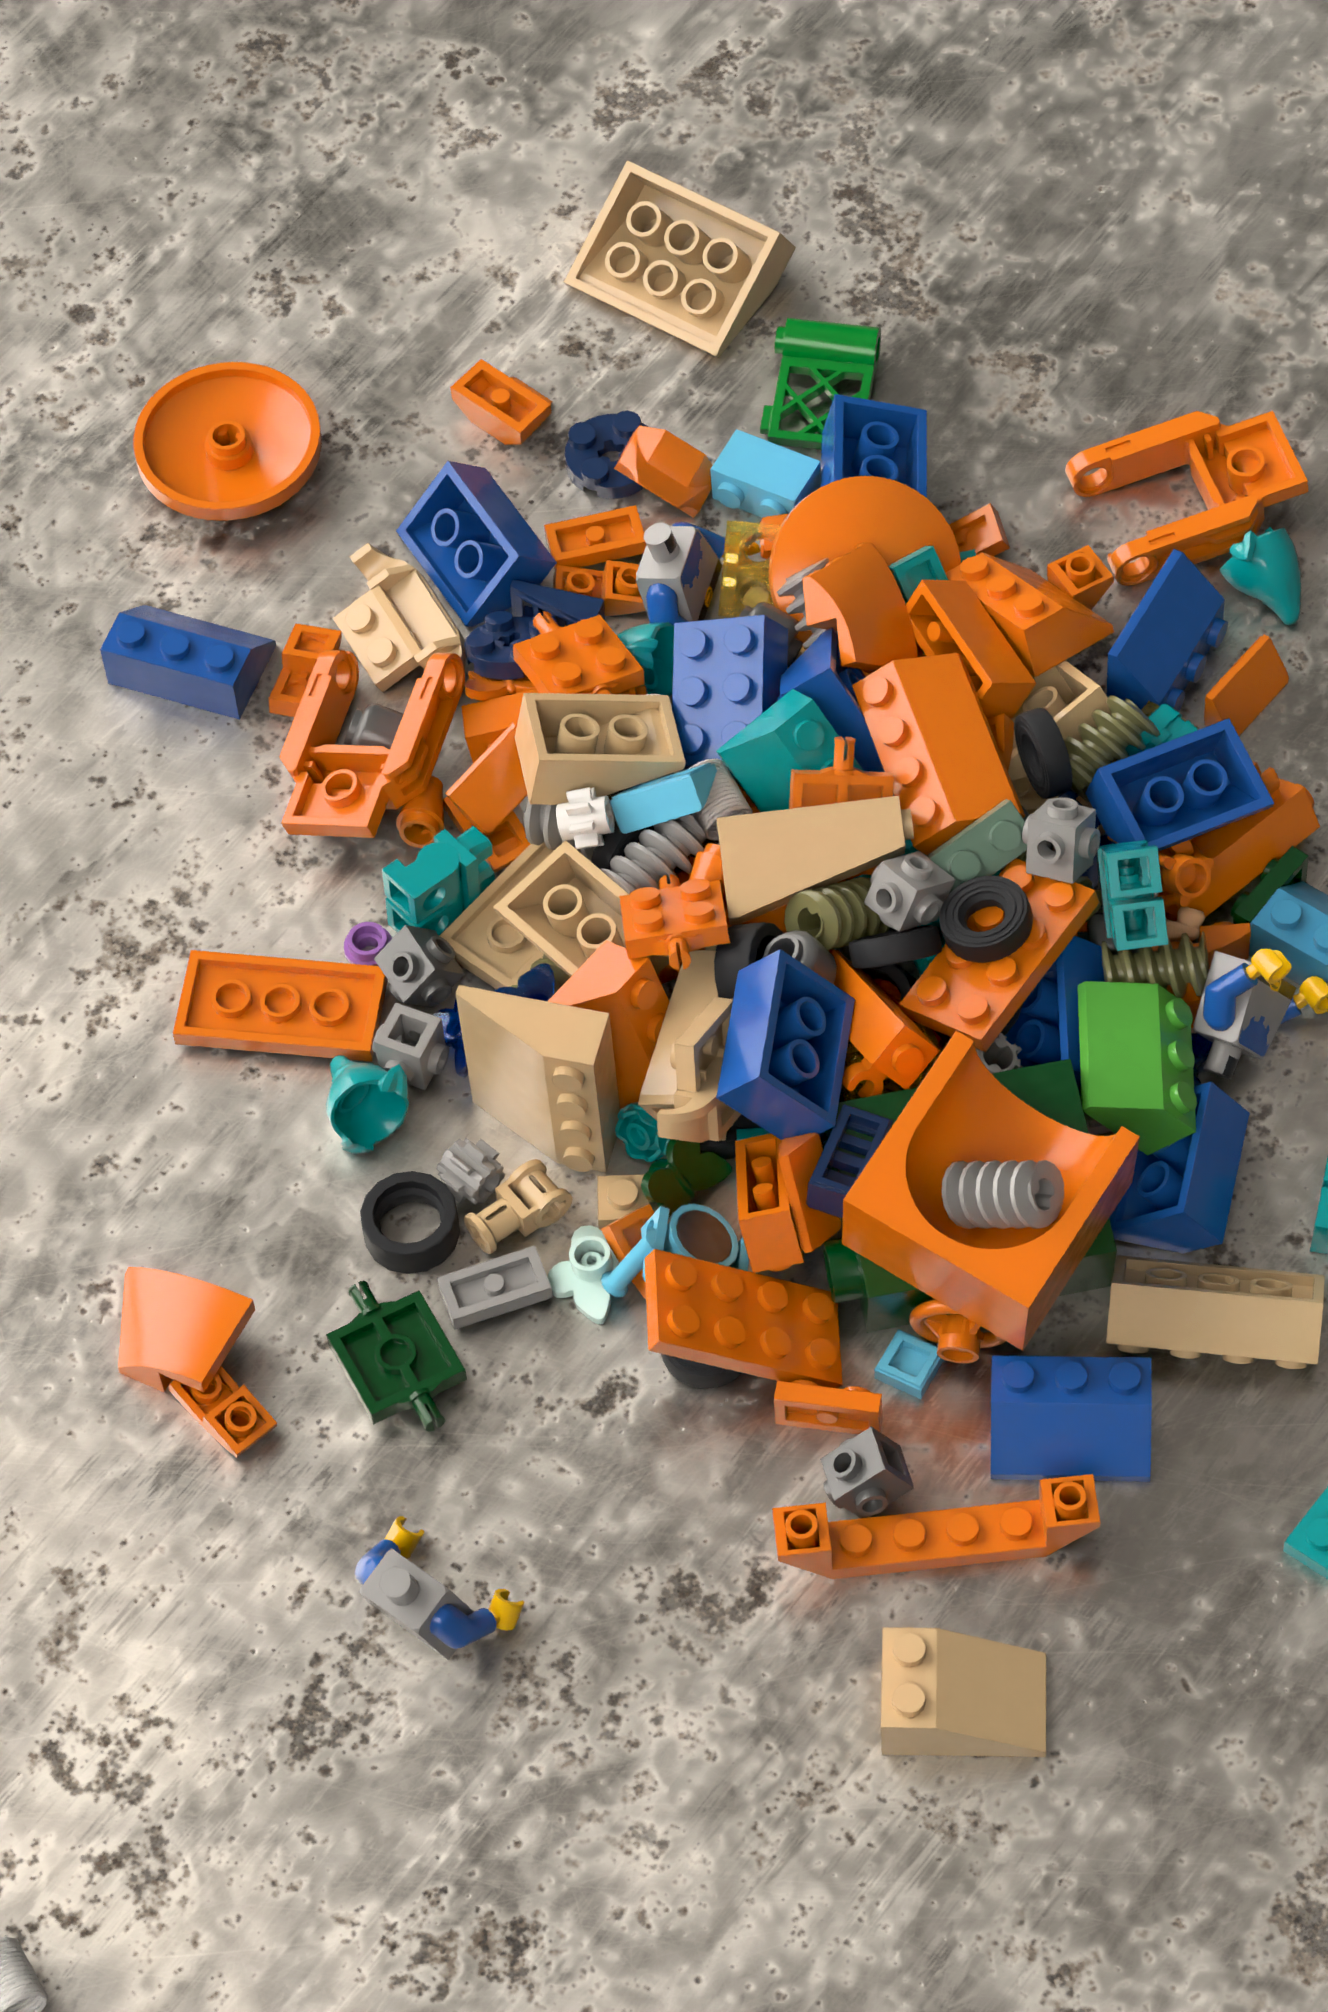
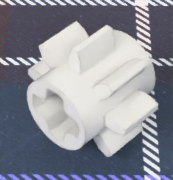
[556,787,615,849]

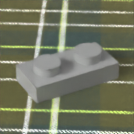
[437,1245,553,1330]

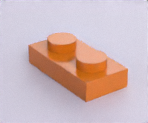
[544,505,646,570]
[774,1380,883,1435]

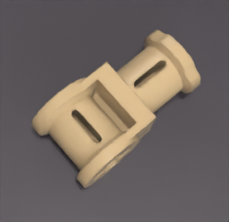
[463,1159,573,1254]

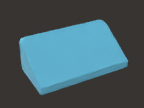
[609,763,717,834]

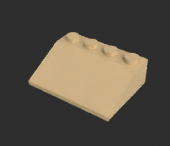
[564,160,796,358]
[456,985,620,1173]

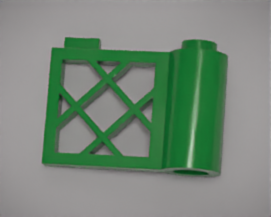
[760,318,881,450]

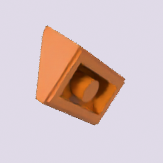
[1204,634,1289,736]
[445,723,527,834]
[778,1132,841,1253]

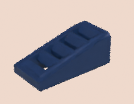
[510,580,605,627]
[806,1104,893,1219]

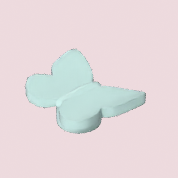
[548,1225,619,1325]

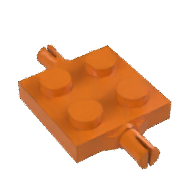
[513,611,644,694]
[789,736,894,883]
[619,874,730,970]

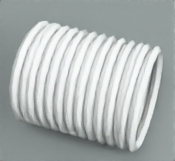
[689,759,753,840]
[0,1936,48,2012]

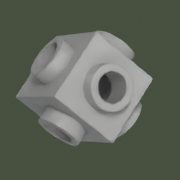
[1022,797,1100,884]
[864,851,956,932]
[372,1003,449,1090]

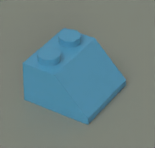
[1249,881,1328,985]

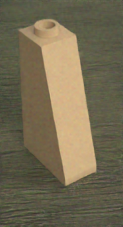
[716,796,914,925]
[638,945,727,1141]

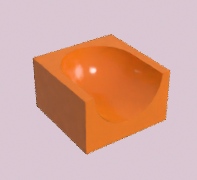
[842,1031,1140,1351]

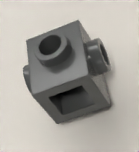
[374,925,465,1007]
[821,1427,914,1518]

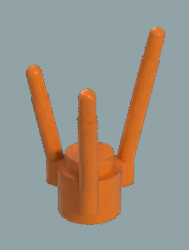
[1107,836,1214,907]

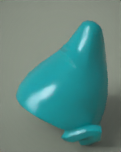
[1220,527,1301,625]
[617,622,674,697]
[326,1055,409,1154]

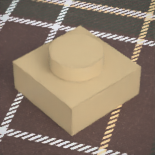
[597,1174,650,1230]

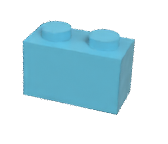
[710,429,821,518]

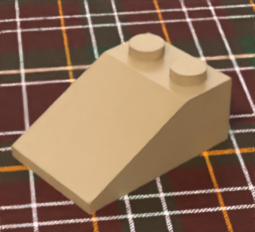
[1008,660,1111,781]
[515,693,686,805]
[881,1627,1046,1757]

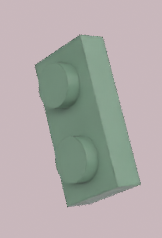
[927,799,1027,894]

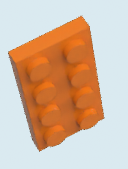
[899,858,1100,1052]
[173,950,388,1062]
[645,1249,843,1388]

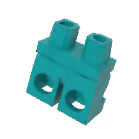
[382,826,495,936]
[1096,840,1168,951]

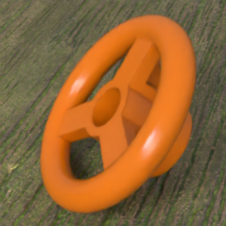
[909,1299,1006,1364]

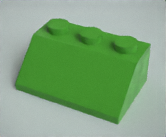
[1078,981,1197,1155]

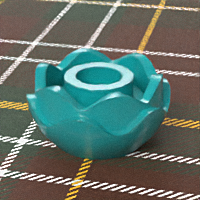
[615,1102,670,1162]

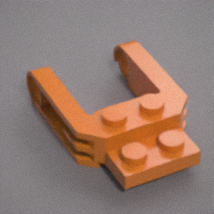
[1065,411,1309,586]
[279,650,465,838]

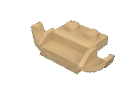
[333,543,466,692]
[657,997,741,1143]

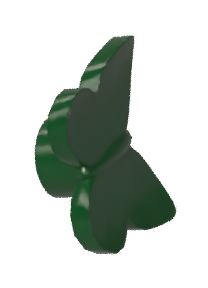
[641,1139,732,1219]

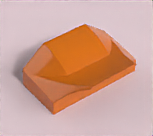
[450,359,553,445]
[614,426,713,518]

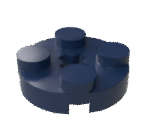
[565,410,648,499]
[464,611,557,680]

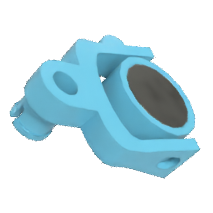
[601,1204,749,1298]

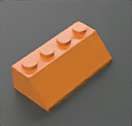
[852,653,1025,855]

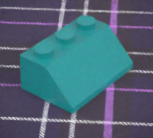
[716,689,864,812]

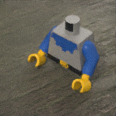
[636,522,761,626]
[1193,948,1328,1079]
[355,1516,525,1660]

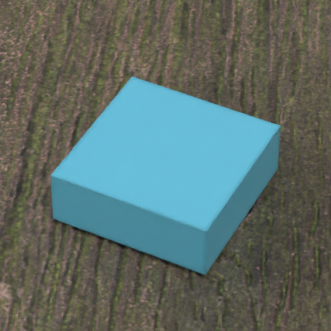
[874,1329,944,1399]

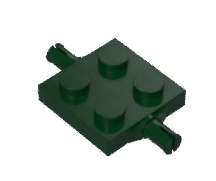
[326,1281,467,1432]

